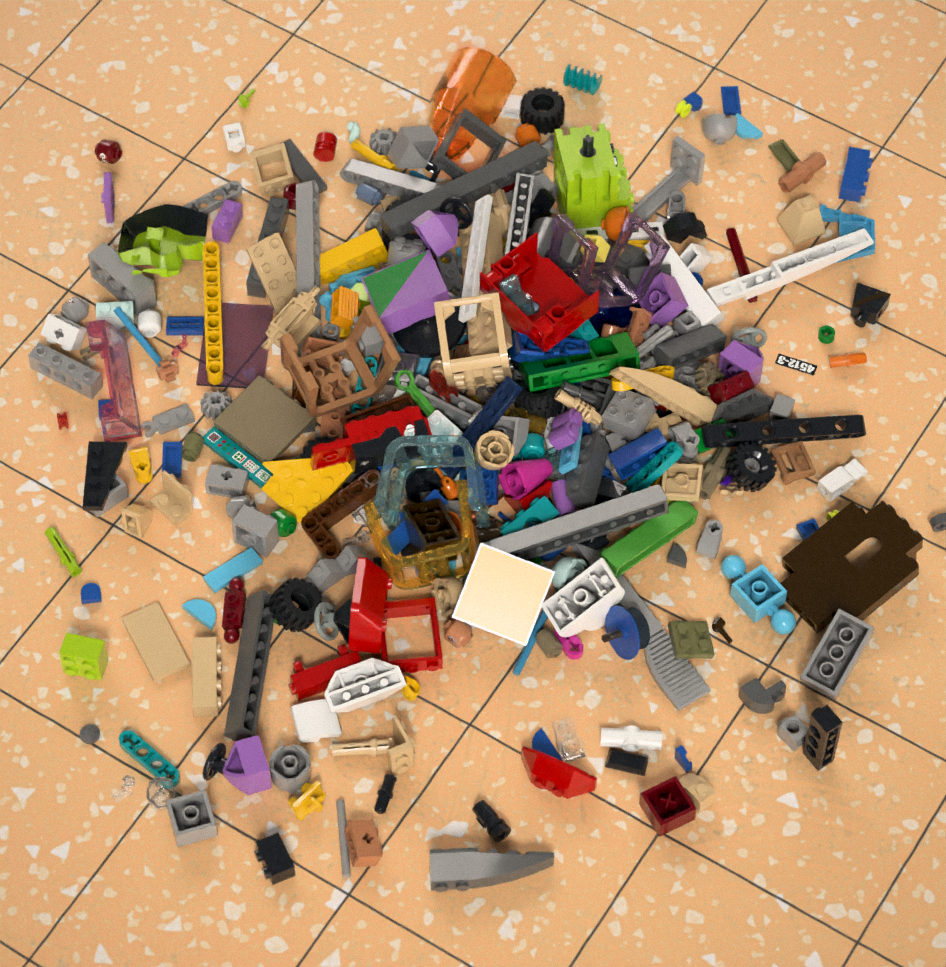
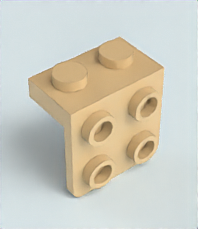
[388,716,416,775]

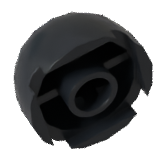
[405,467,444,503]

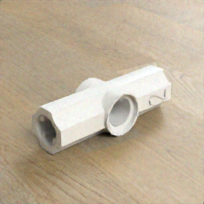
[600,726,662,752]

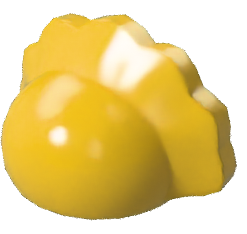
[402,676,421,701]

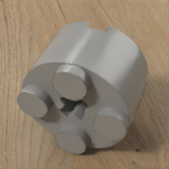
[387,236,426,267]
[269,744,311,793]

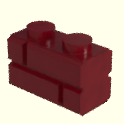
[708,370,755,404]

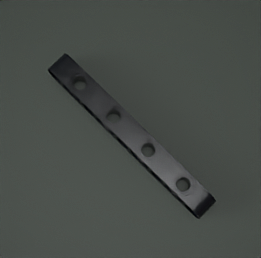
[701,415,866,448]

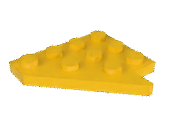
[261,458,353,524]

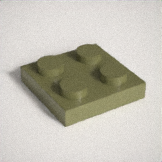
[668,621,715,659]

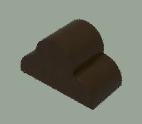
[403,499,463,568]

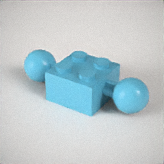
[721,555,796,635]

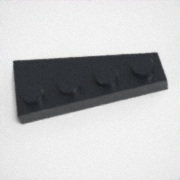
[82,441,128,511]

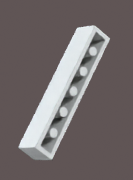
[644,233,725,328]

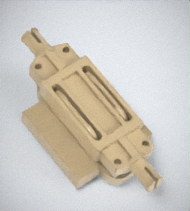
[261,285,321,351]

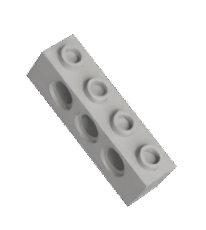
[28,342,103,400]

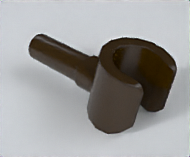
[712,617,733,644]

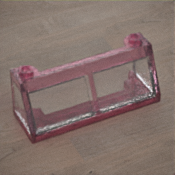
[86,319,142,442]

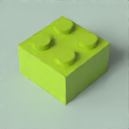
[59,632,108,680]

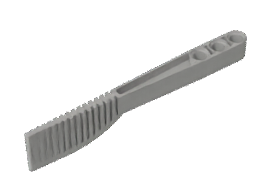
[571,544,711,711]

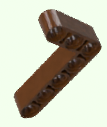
[301,469,385,559]

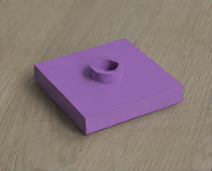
[101,172,115,223]

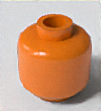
[515,123,541,147]

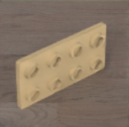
[246,232,297,314]

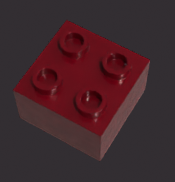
[639,776,697,837]

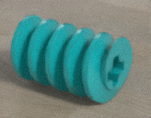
[564,64,603,95]

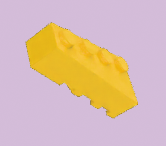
[320,228,388,285]

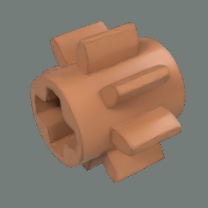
[156,359,179,383]

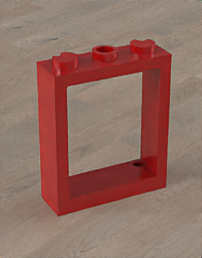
[380,597,443,673]

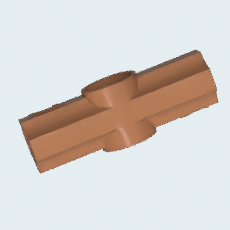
[778,152,827,193]

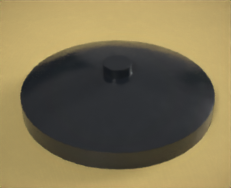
[393,292,466,358]

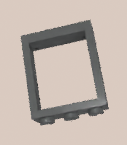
[431,108,507,180]

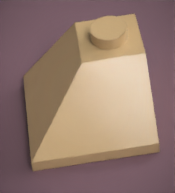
[777,195,826,246]

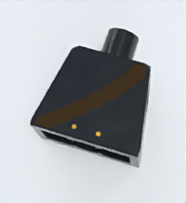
[850,283,891,328]

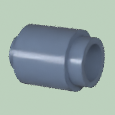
[356,183,384,206]

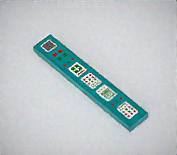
[202,427,274,488]

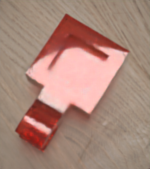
[429,370,459,402]

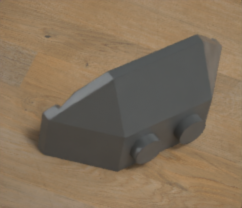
[579,238,651,280]
[711,388,774,424]

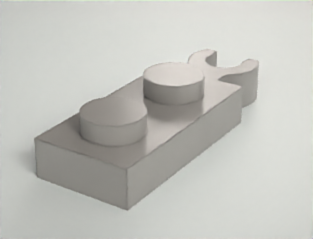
[141,404,195,438]

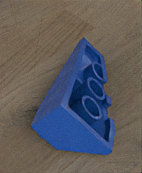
[509,330,590,362]

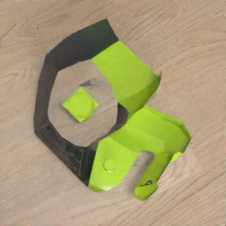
[117,204,208,278]

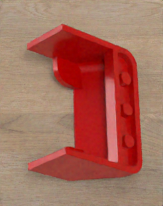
[348,556,393,654]

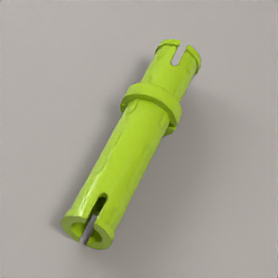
[44,527,82,577]

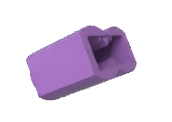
[549,408,583,451]

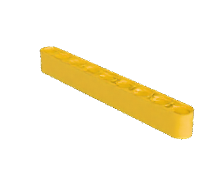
[203,241,224,385]

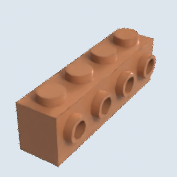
[319,383,353,439]

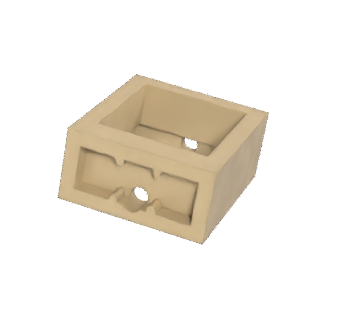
[250,143,296,197]

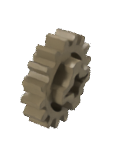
[695,362,725,400]

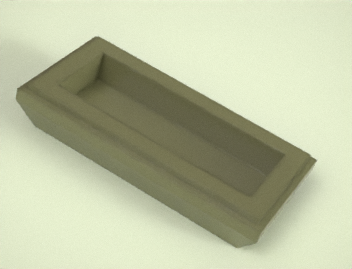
[768,139,800,172]

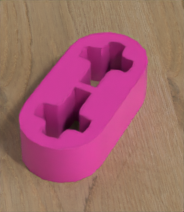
[554,629,583,660]

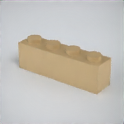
[192,637,222,717]

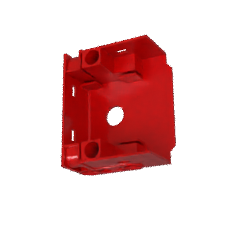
[480,232,599,352]

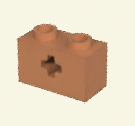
[344,819,383,867]

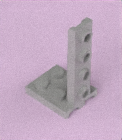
[633,136,705,223]

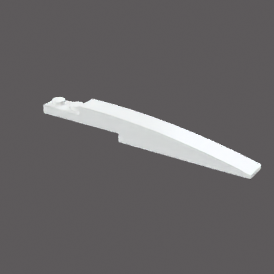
[706,228,874,307]

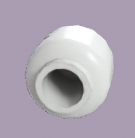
[137,309,161,338]

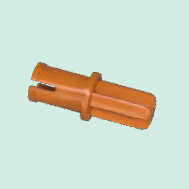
[829,353,867,368]

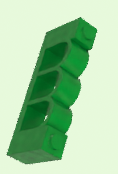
[519,332,640,392]

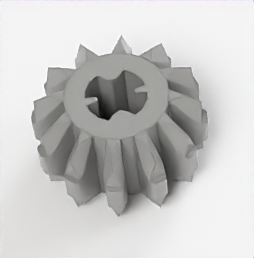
[369,128,397,156]
[200,389,232,421]

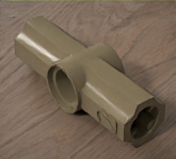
[700,447,732,500]

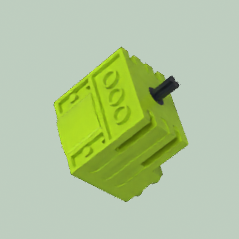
[554,123,634,229]

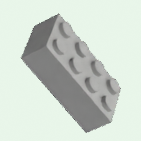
[88,242,157,316]
[800,609,874,701]

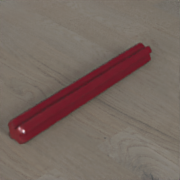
[726,227,758,303]

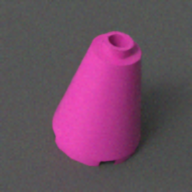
[499,458,553,500]

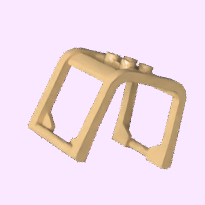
[434,292,514,392]

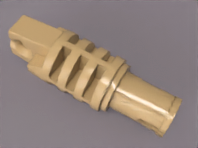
[554,389,602,426]

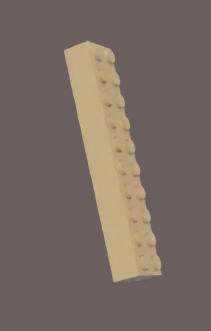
[459,213,513,357]

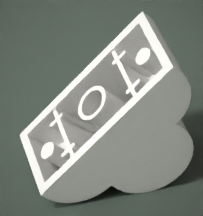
[542,558,625,637]

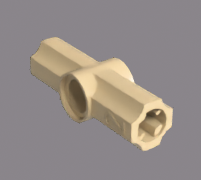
[489,188,511,239]

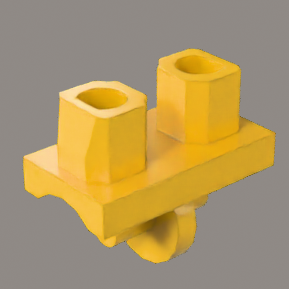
[288,781,326,821]

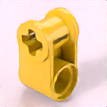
[128,446,153,484]

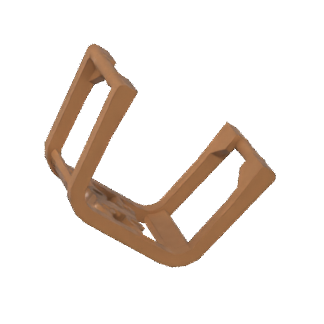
[280,304,401,417]

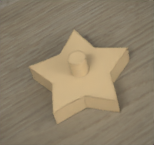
[720,485,743,498]

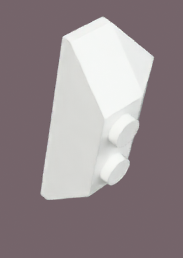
[324,658,406,713]

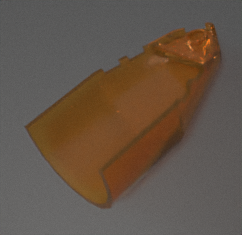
[428,47,517,161]

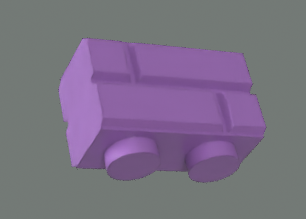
[211,199,243,243]

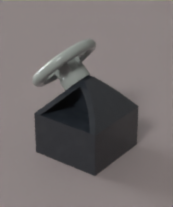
[314,598,352,645]

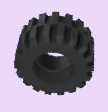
[520,87,565,135]
[515,380,563,421]
[269,578,323,632]

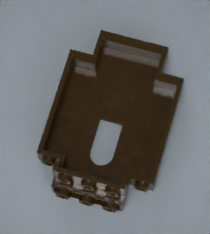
[780,501,923,634]

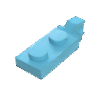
[329,266,376,291]

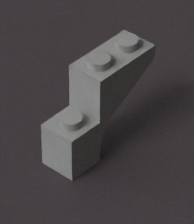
[304,545,372,594]

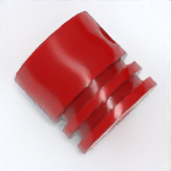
[313,132,337,162]

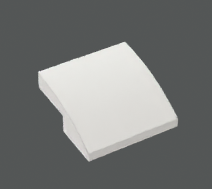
[290,699,342,743]

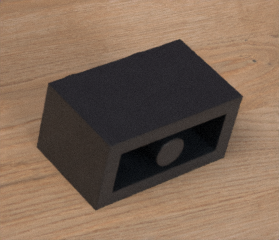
[254,833,296,885]

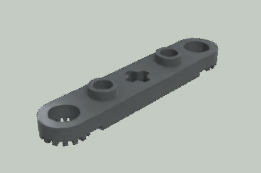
[436,251,468,334]

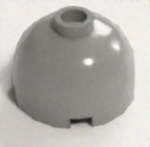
[702,114,737,145]

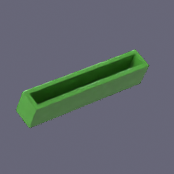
[599,501,698,578]

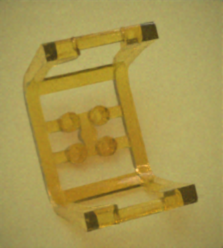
[364,480,474,590]

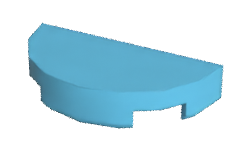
[735,113,763,140]
[182,599,216,630]

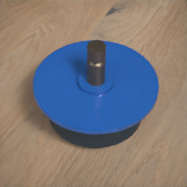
[602,606,650,660]

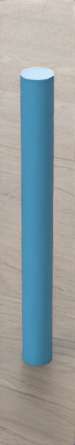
[114,307,162,367]
[513,610,548,676]

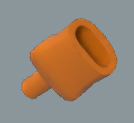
[434,467,459,500]

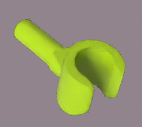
[238,88,256,108]

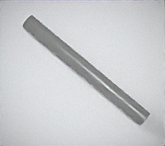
[336,800,351,878]

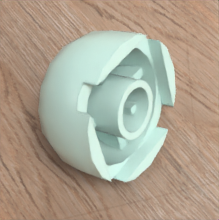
[551,556,587,591]

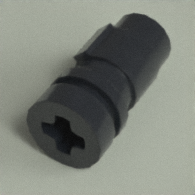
[472,800,511,842]

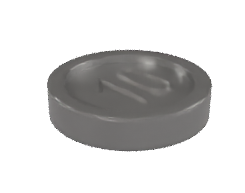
[80,724,100,744]

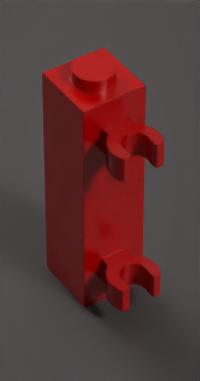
[288,644,362,701]

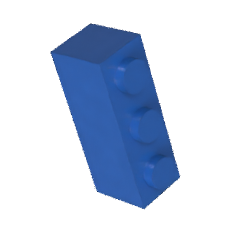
[839,147,873,203]
[608,428,668,481]

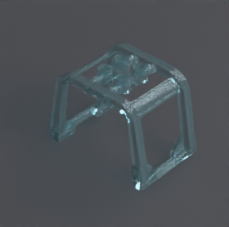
[374,434,490,530]

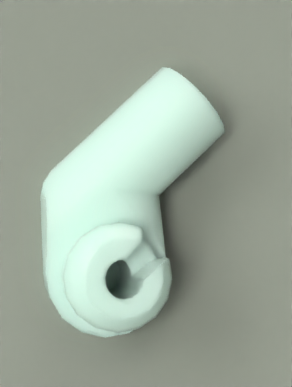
[347,121,360,143]

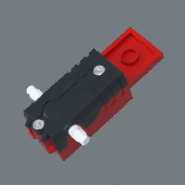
[310,406,433,474]

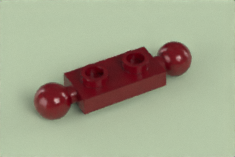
[222,577,246,644]

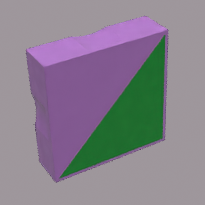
[361,249,451,335]

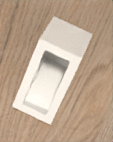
[680,243,713,273]

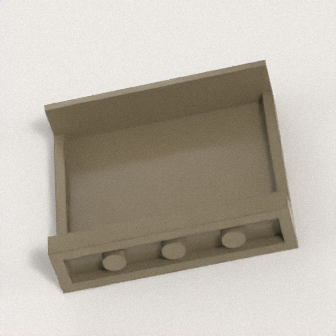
[213,375,317,464]

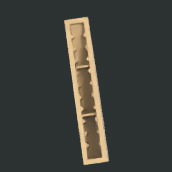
[609,366,717,428]

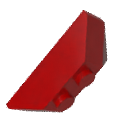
[521,746,597,799]

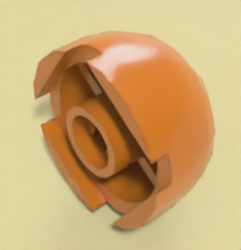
[601,206,631,243]

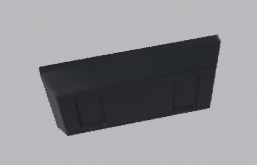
[605,749,649,776]

